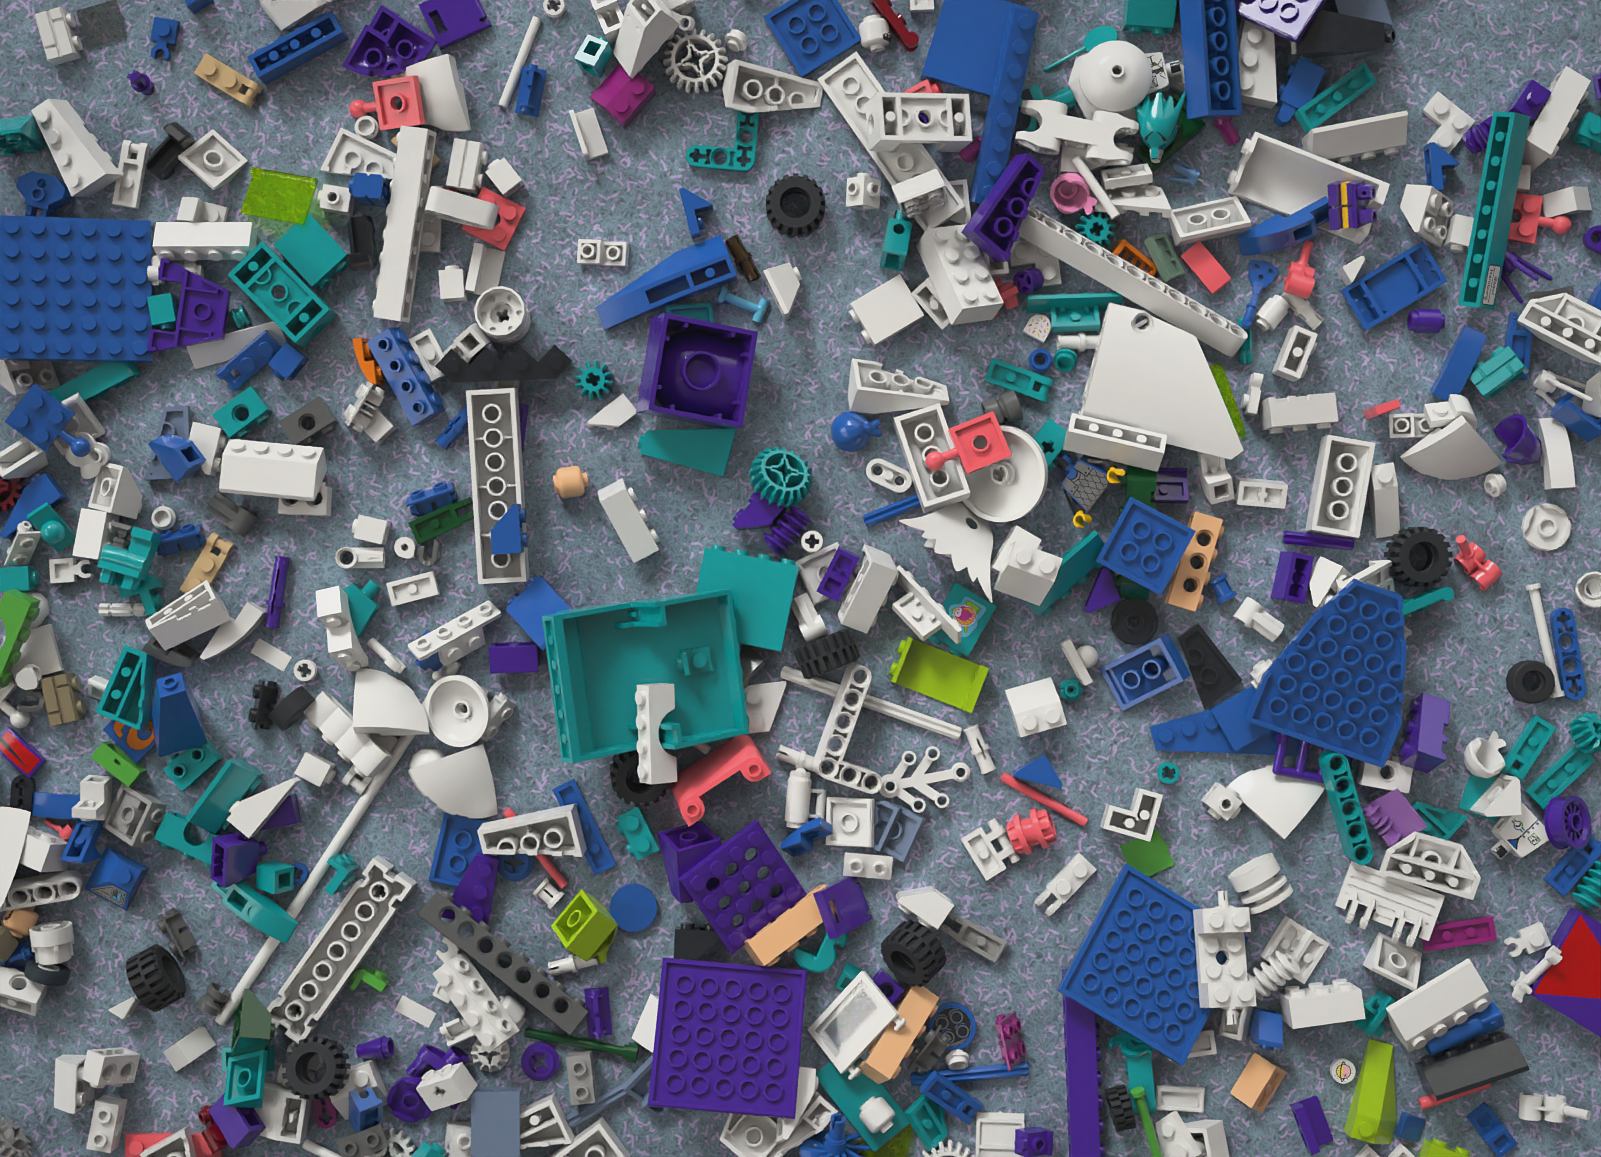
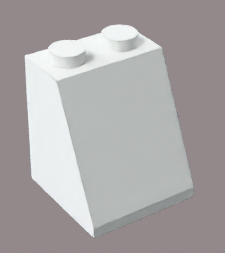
[994,541,1063,606]

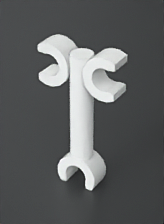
[1511,945,1563,1003]

